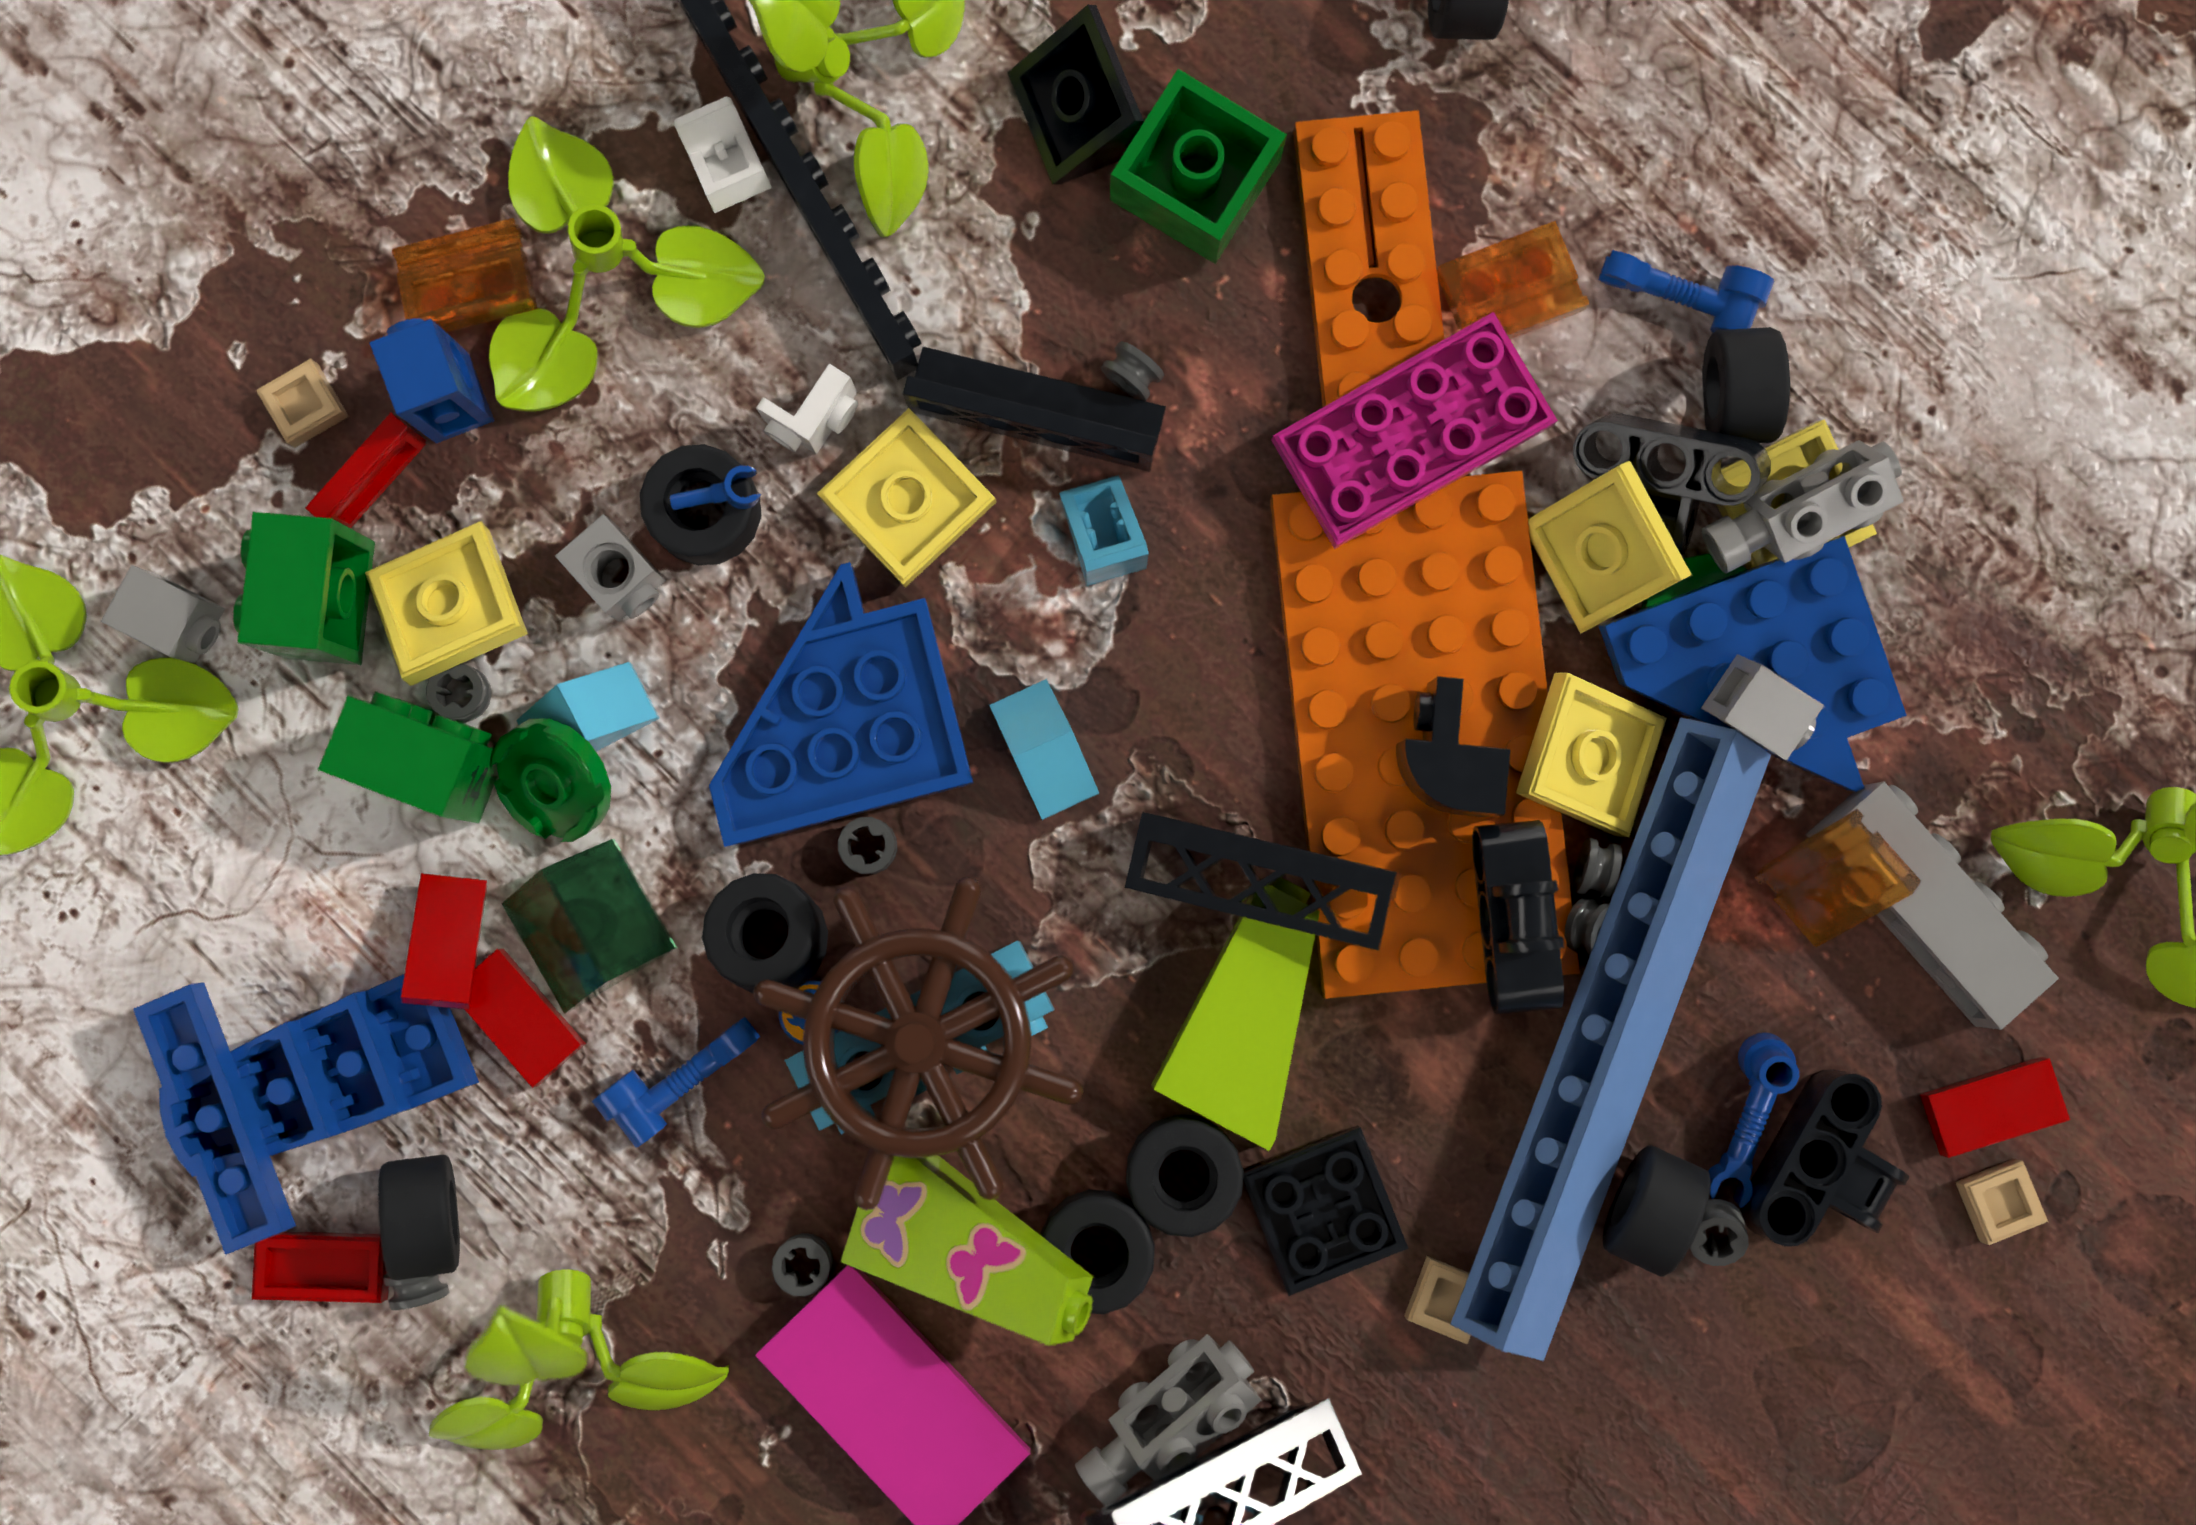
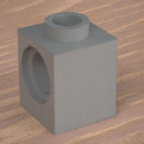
[555,514,666,622]
[101,565,225,664]
[1701,654,1824,761]

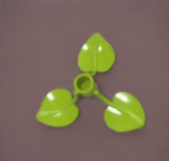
[749,0,965,237]
[489,116,765,411]
[0,555,239,856]
[1991,787,2196,1008]
[429,1269,729,1450]

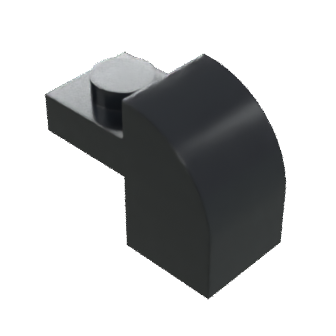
[1396,676,1510,818]

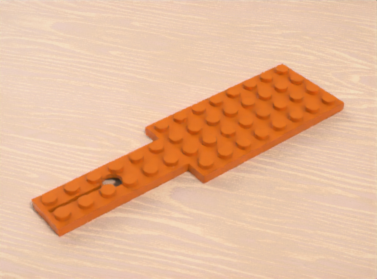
[1270,110,1580,999]

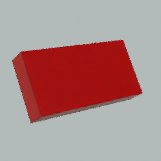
[305,412,427,528]
[401,873,487,1009]
[464,948,586,1088]
[1920,1057,2070,1158]
[251,1231,389,1303]

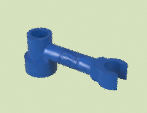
[1598,250,1774,332]
[591,1017,760,1148]
[1708,1033,1799,1208]

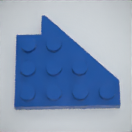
[1598,536,1907,792]
[709,562,974,848]

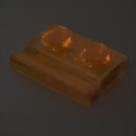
[392,218,538,332]
[1437,221,1590,339]
[1754,809,1921,948]

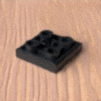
[1243,1125,1409,1296]

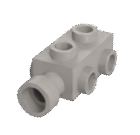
[1701,440,1904,573]
[1075,1334,1262,1506]

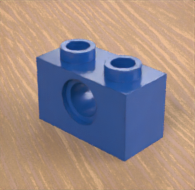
[369,318,494,444]

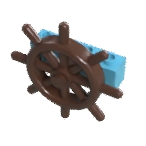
[753,877,1083,1210]

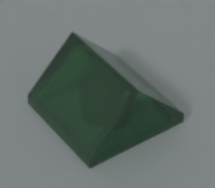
[501,839,677,1014]

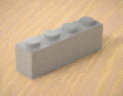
[1806,781,2059,1030]

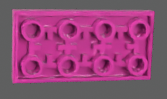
[1271,312,1558,549]
[755,1265,1031,1525]

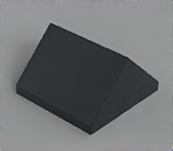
[1007,4,1144,184]

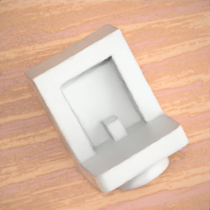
[674,97,772,213]
[756,364,858,454]

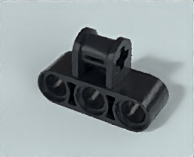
[1573,414,1771,555]
[1472,820,1564,1015]
[1740,1069,1910,1247]

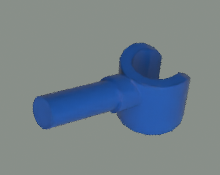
[670,465,761,510]

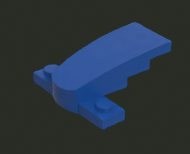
[133,974,479,1255]

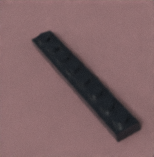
[677,0,922,380]

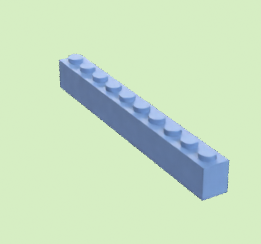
[1450,717,1771,1361]

